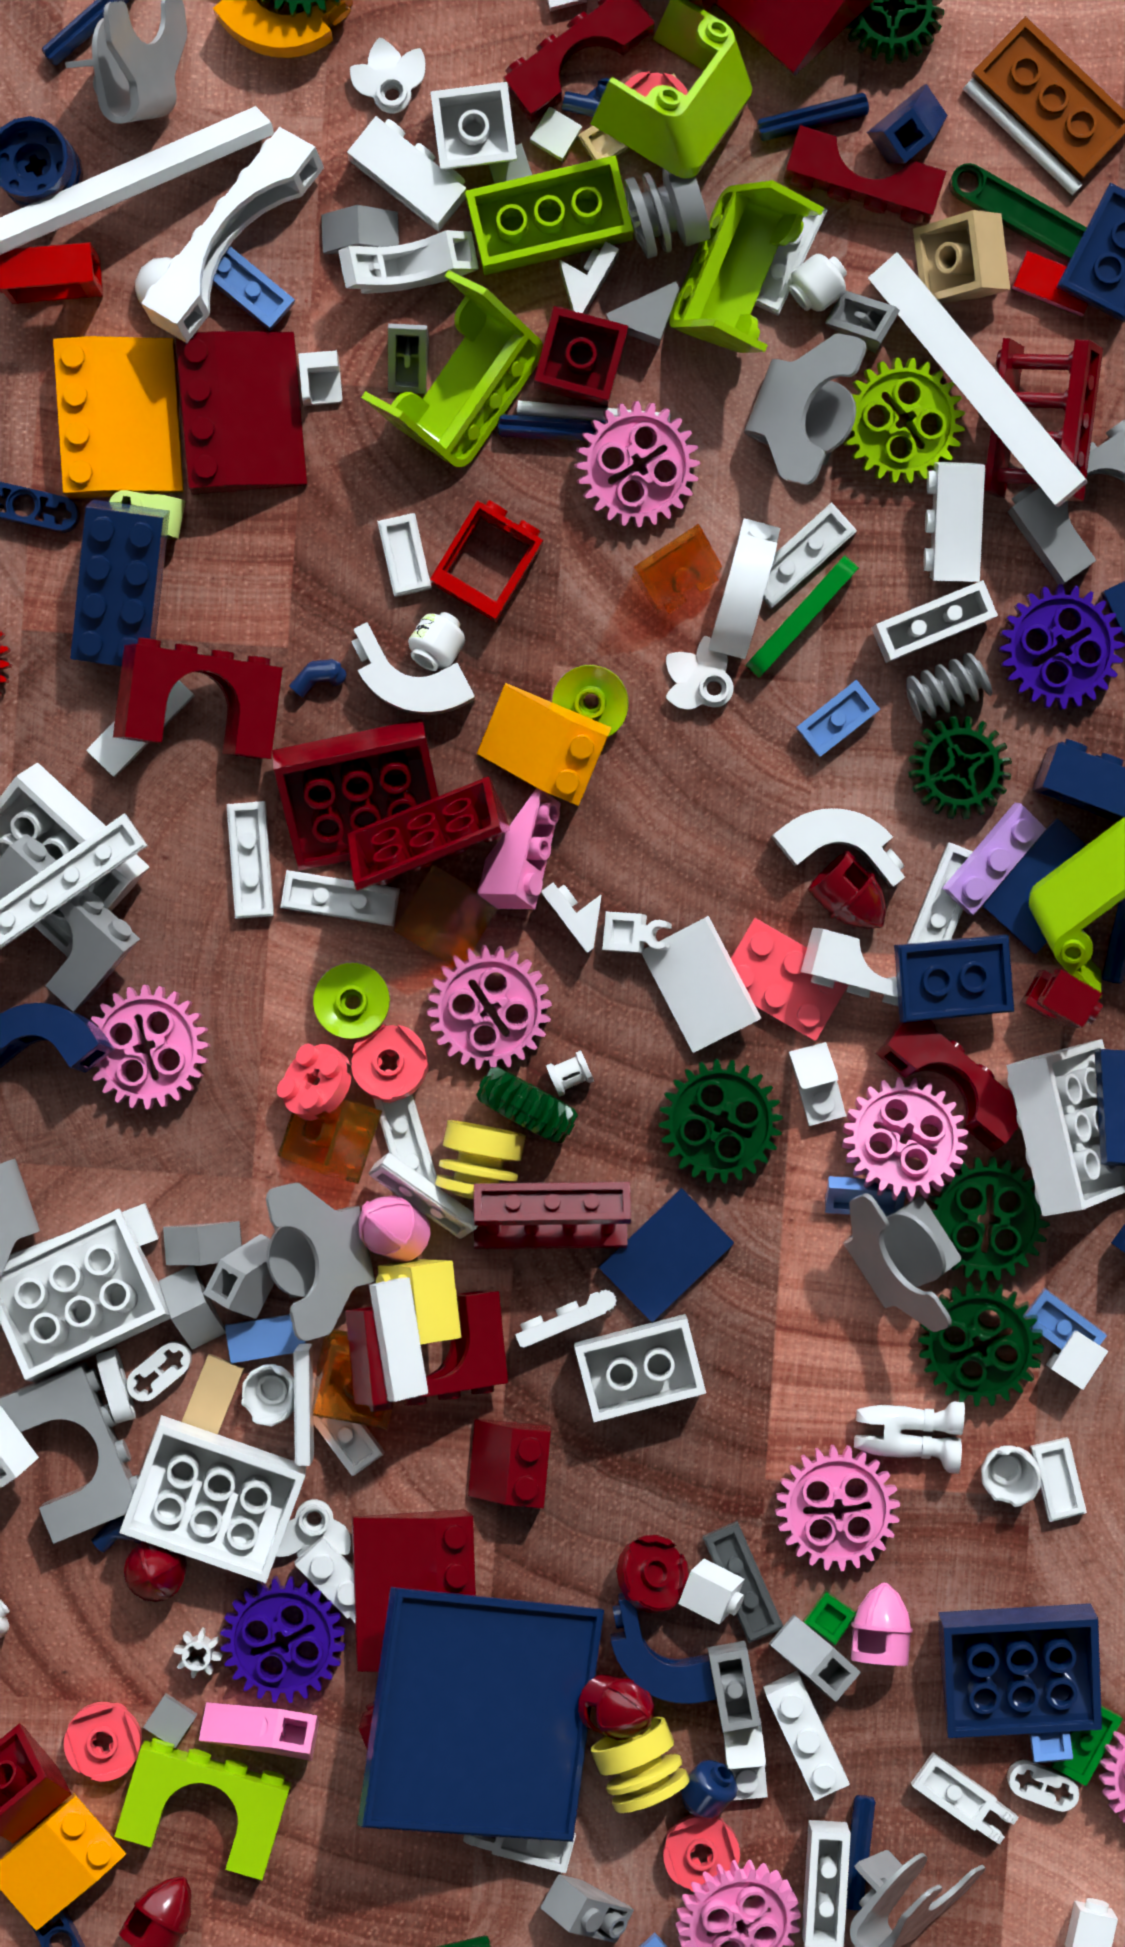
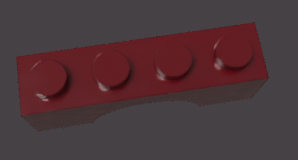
[503,0,655,123]
[784,125,947,225]
[1020,969,1103,1028]
[875,1020,1019,1152]

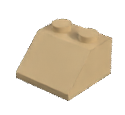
[913,210,1011,303]

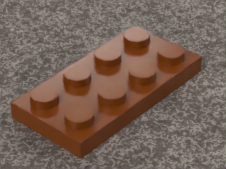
[971,16,1125,180]

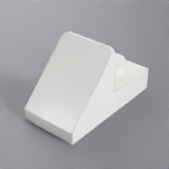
[559,242,619,314]
[541,883,602,953]
[789,1042,846,1126]
[723,1719,768,1800]

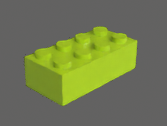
[465,155,634,276]

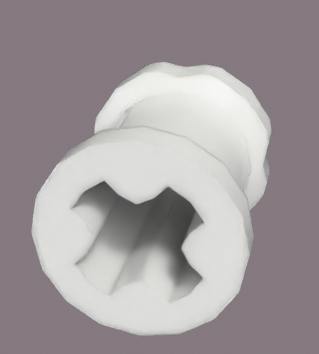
[546,1050,594,1097]

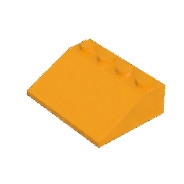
[53,336,184,499]

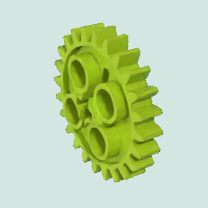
[844,358,965,483]

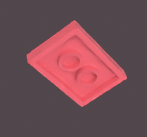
[731,918,848,1041]

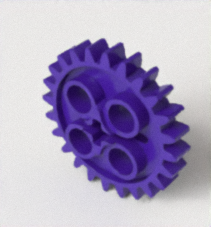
[998,584,1125,710]
[220,1576,345,1703]

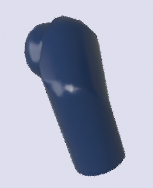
[562,78,610,117]
[289,659,347,698]
[91,1515,144,1553]

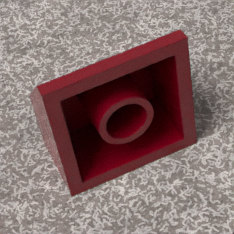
[468,1419,551,1508]
[0,1723,72,1844]

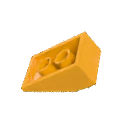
[477,683,612,806]
[0,1792,126,1931]

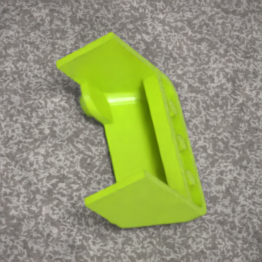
[590,0,752,178]
[669,180,824,353]
[361,270,543,467]
[1029,817,1125,998]

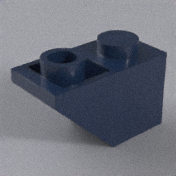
[867,84,948,163]

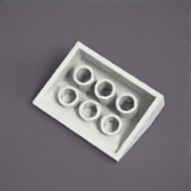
[0,763,150,957]
[1006,1039,1125,1216]
[0,1209,170,1383]
[119,1415,306,1583]

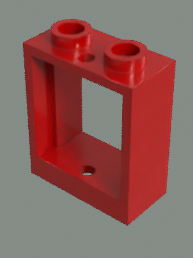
[0,242,104,304]
[430,500,543,623]

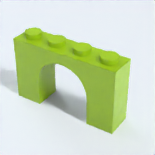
[114,1738,291,1880]

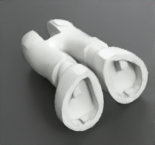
[854,1401,965,1474]

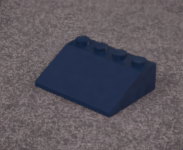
[938,1603,1102,1738]

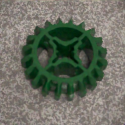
[846,0,944,64]
[908,716,1012,820]
[476,1067,578,1143]

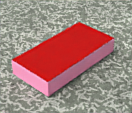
[1011,250,1088,317]

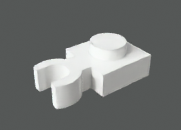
[602,912,672,954]

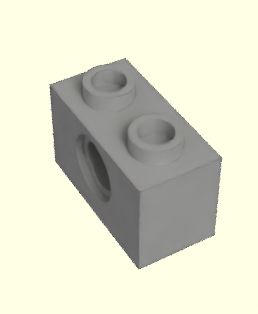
[707,1641,761,1732]

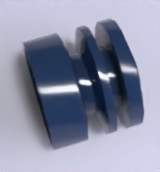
[0,116,83,208]

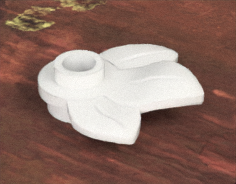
[350,38,426,114]
[666,636,733,710]
[276,1499,351,1558]

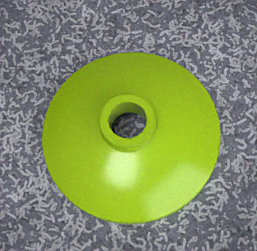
[552,665,629,737]
[313,963,390,1039]

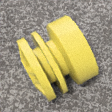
[435,1120,526,1199]
[591,1717,690,1813]

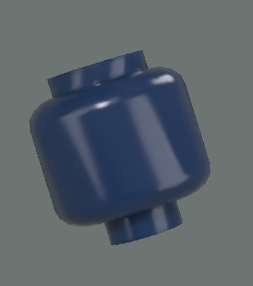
[680,1760,738,1819]

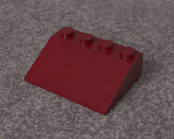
[714,0,874,76]
[176,331,307,495]
[272,719,439,871]
[347,776,510,891]
[352,1509,476,1672]

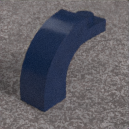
[0,1003,115,1073]
[610,1593,716,1704]

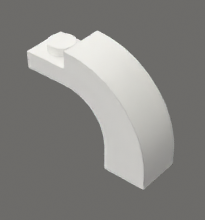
[338,230,479,294]
[708,518,781,659]
[351,622,476,715]
[771,808,905,887]

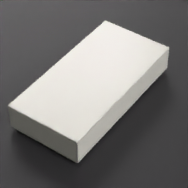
[377,513,432,597]
[1030,1437,1087,1522]

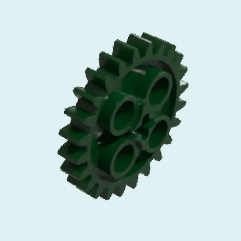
[658,1059,783,1184]
[928,1156,1050,1281]
[918,1281,1044,1407]

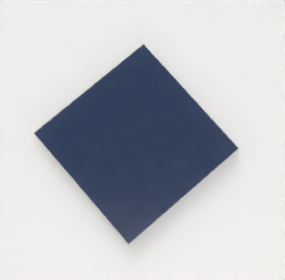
[357,1587,604,1842]

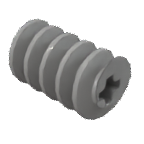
[906,653,993,724]

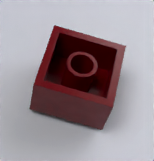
[534,306,629,408]

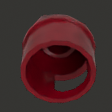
[807,851,887,929]
[124,1542,187,1602]
[578,1675,654,1740]
[119,1876,191,1947]

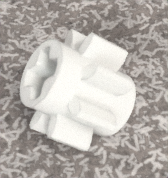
[174,1628,223,1678]

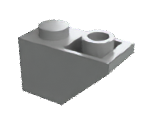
[203,1234,274,1319]
[769,1615,861,1702]
[540,1874,634,1943]

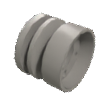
[624,169,711,259]

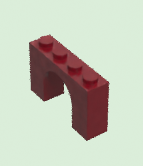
[113,638,283,759]
[345,1290,508,1411]

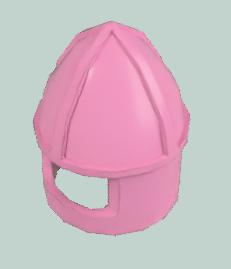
[358,1195,431,1263]
[851,1583,913,1666]

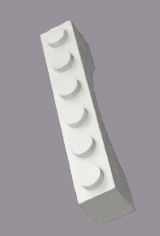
[141,127,324,343]

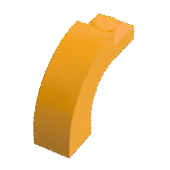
[213,0,353,58]

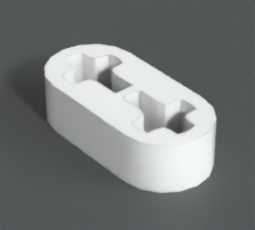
[126,1341,192,1402]
[96,1349,136,1424]
[1007,1760,1079,1812]

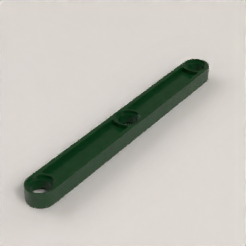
[949,163,1087,262]

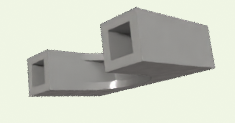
[1007,420,1125,585]
[0,834,140,1012]
[0,1362,139,1544]

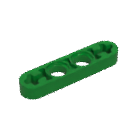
[745,555,859,678]

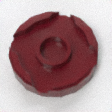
[616,1535,689,1613]

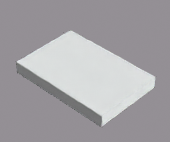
[641,916,761,1053]

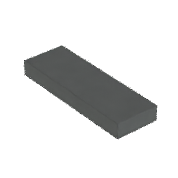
[703,1521,783,1643]

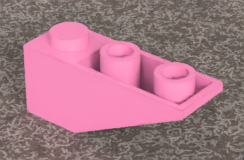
[477,788,561,909]
[199,1702,319,1761]

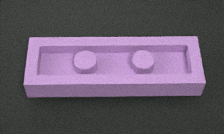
[942,803,1046,915]

